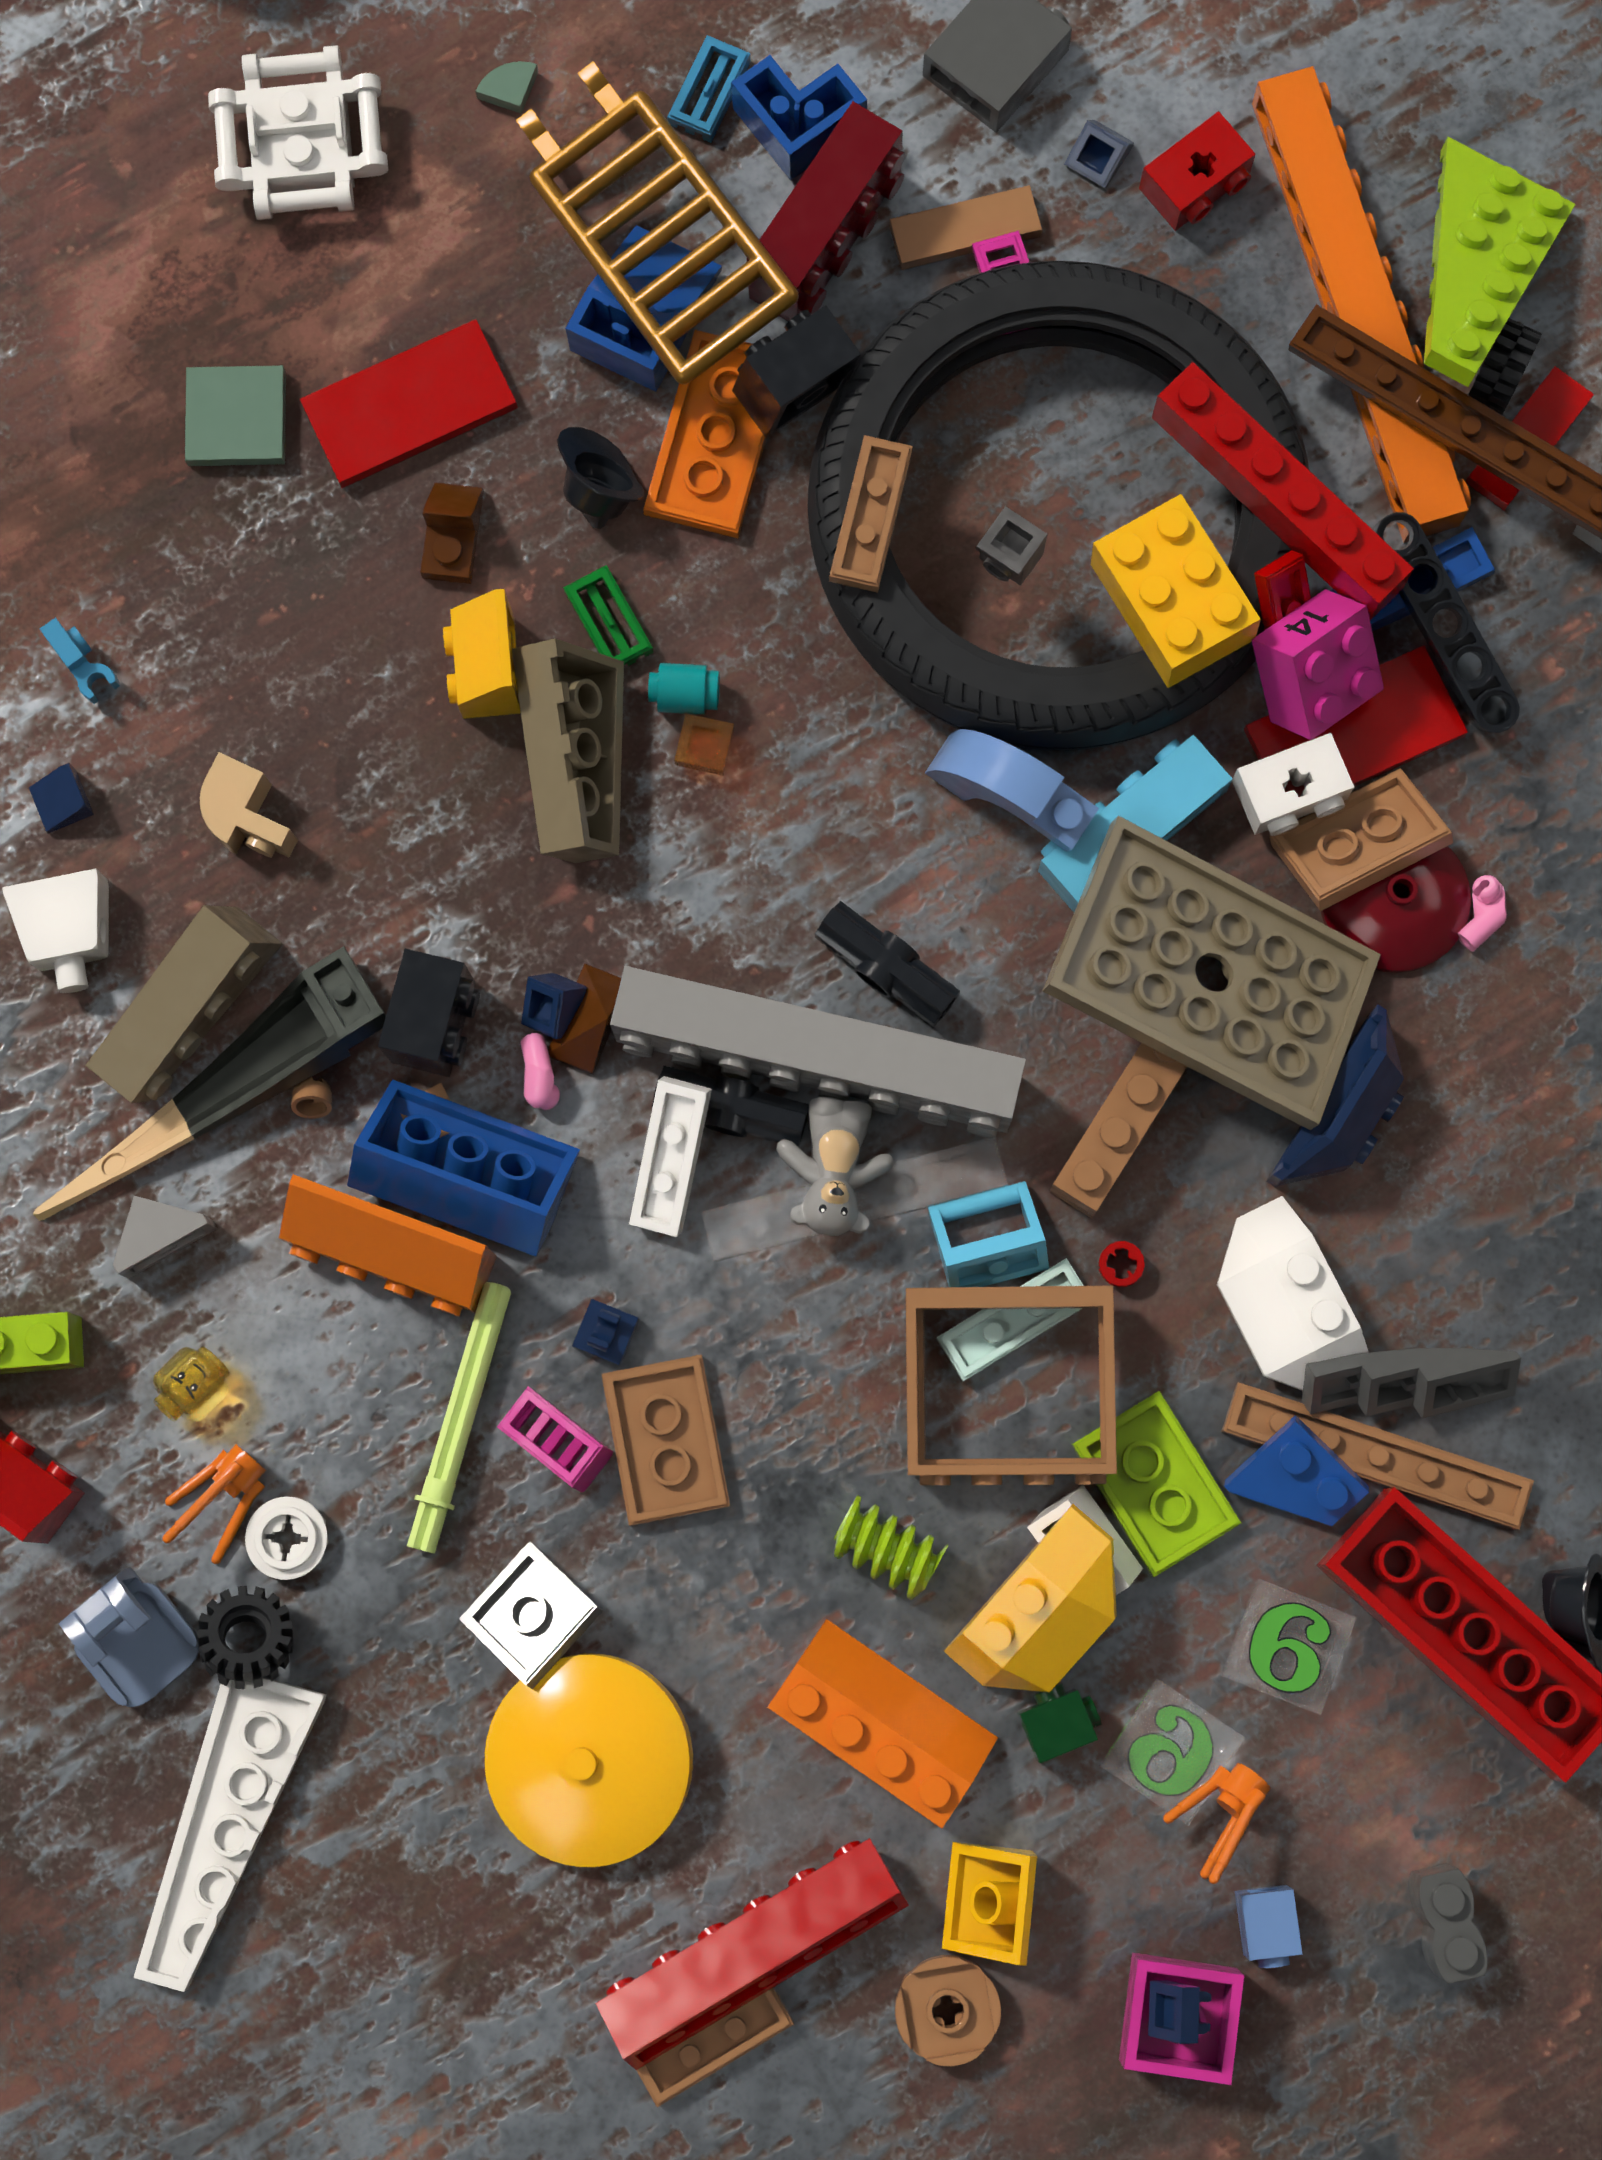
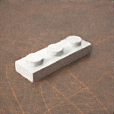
[629,1076,712,1237]

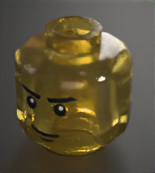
[152,1346,230,1423]

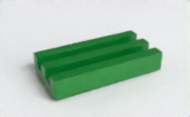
[563,565,654,666]

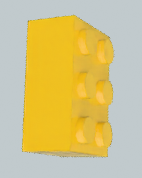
[1090,494,1261,688]

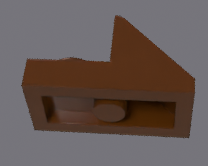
[420,483,484,584]

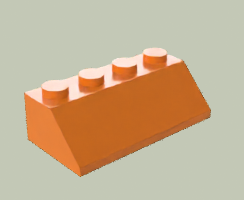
[279,1174,497,1317]
[767,1619,998,1829]

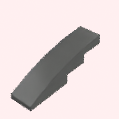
[1302,1348,1521,1419]

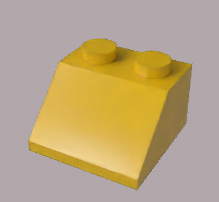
[443,589,521,719]

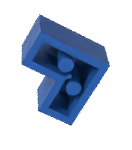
[731,55,867,180]

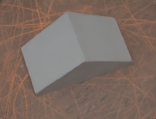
[113,1196,217,1279]

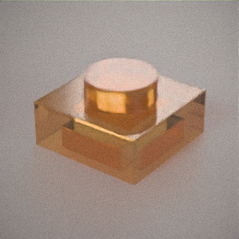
[674,713,734,776]

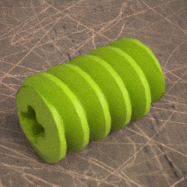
[834,1495,949,1600]

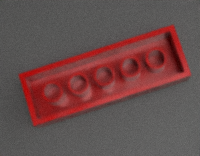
[1316,1487,1602,1783]

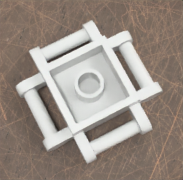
[208,45,388,220]

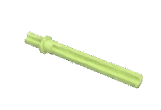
[407,1282,511,1554]

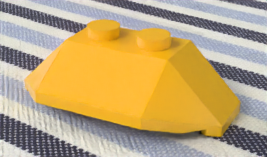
[944,1504,1117,1692]

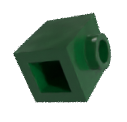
[1017,1684,1102,1763]

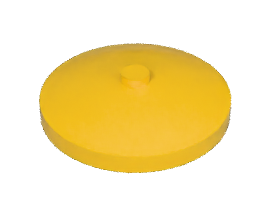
[485,1653,693,1867]

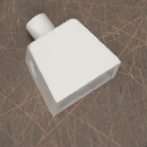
[2,869,109,993]

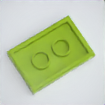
[1071,1391,1241,1577]

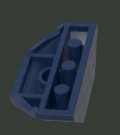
[1266,1004,1404,1187]

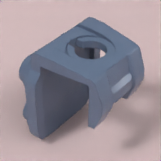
[58,1567,199,1707]

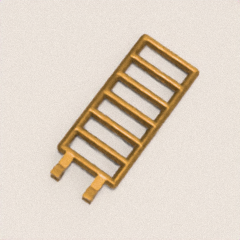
[516,62,799,384]

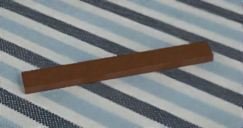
[1288,304,1602,539]

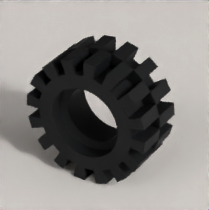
[1468,318,1542,415]
[197,1586,294,1689]

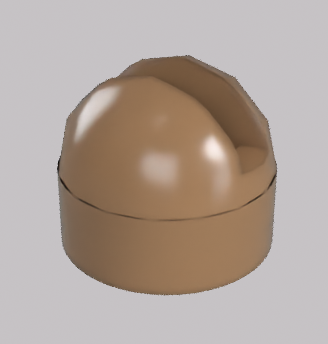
[291,1077,332,1119]

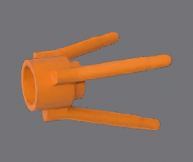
[162,1444,266,1564]
[1163,1763,1271,1884]

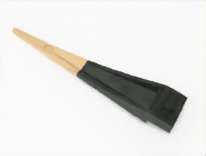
[33,946,386,1221]

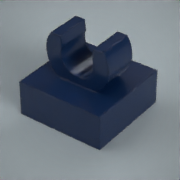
[572,1299,640,1366]
[1148,1980,1211,2044]

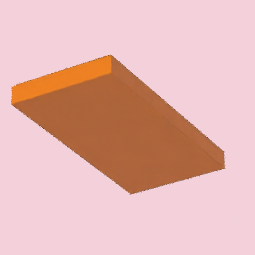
[643,330,766,539]

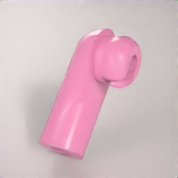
[1458,875,1507,952]
[520,1033,560,1110]

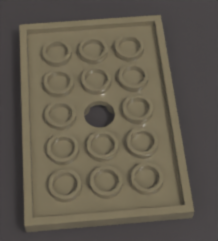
[1042,815,1381,1130]

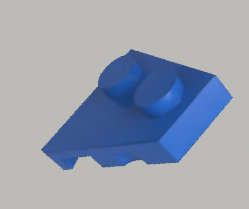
[1224,1415,1369,1526]

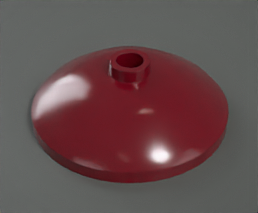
[1321,846,1471,973]

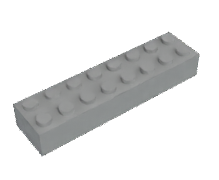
[610,966,1026,1138]

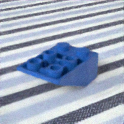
[565,225,722,392]

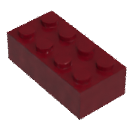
[747,101,905,322]

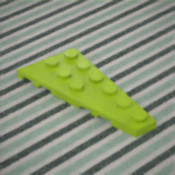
[1424,137,1576,387]

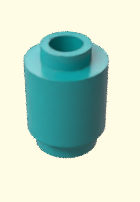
[648,663,720,715]

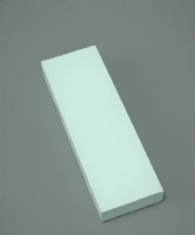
[936,1258,1084,1382]

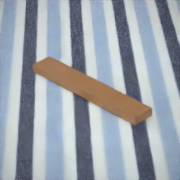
[1221,1382,1534,1530]

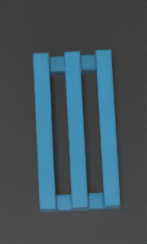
[667,35,751,143]

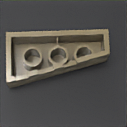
[512,638,624,863]
[85,905,283,1103]

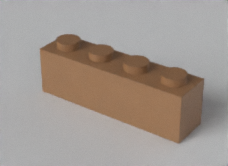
[1049,1043,1187,1219]

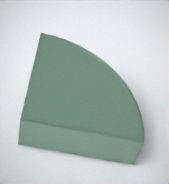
[475,61,538,114]

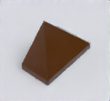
[548,963,621,1075]

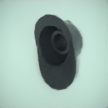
[557,427,644,529]
[1542,1554,1602,1674]

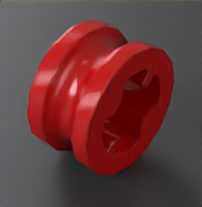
[1098,1241,1145,1287]

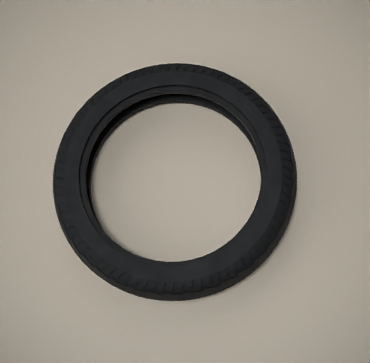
[808,261,1309,750]

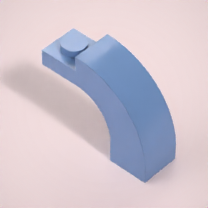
[925,729,1099,851]

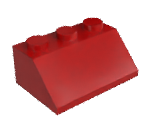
[0,1430,85,1544]

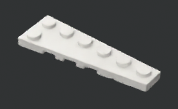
[134,1677,326,1992]

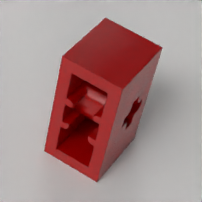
[1139,111,1256,231]

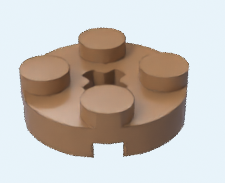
[895,1955,1001,2066]

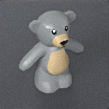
[776,1097,894,1236]

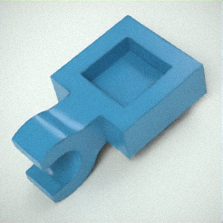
[40,617,120,704]

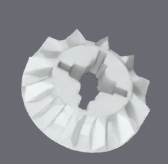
[245,1497,329,1580]

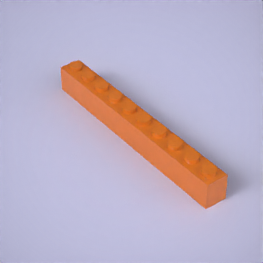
[1252,66,1471,543]

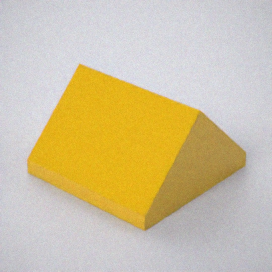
[942,1842,1037,1966]

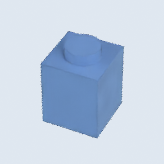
[1235,1885,1303,1968]

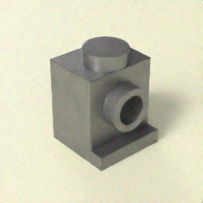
[976,506,1048,586]

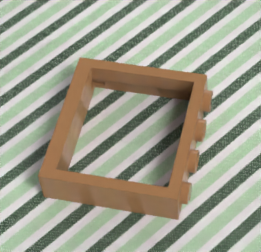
[906,1285,1117,1485]

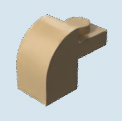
[200,752,298,858]

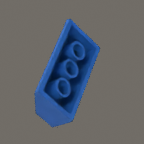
[347,1079,580,1257]

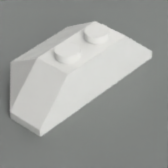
[1217,1196,1369,1391]

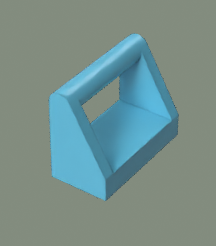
[928,1181,1049,1287]

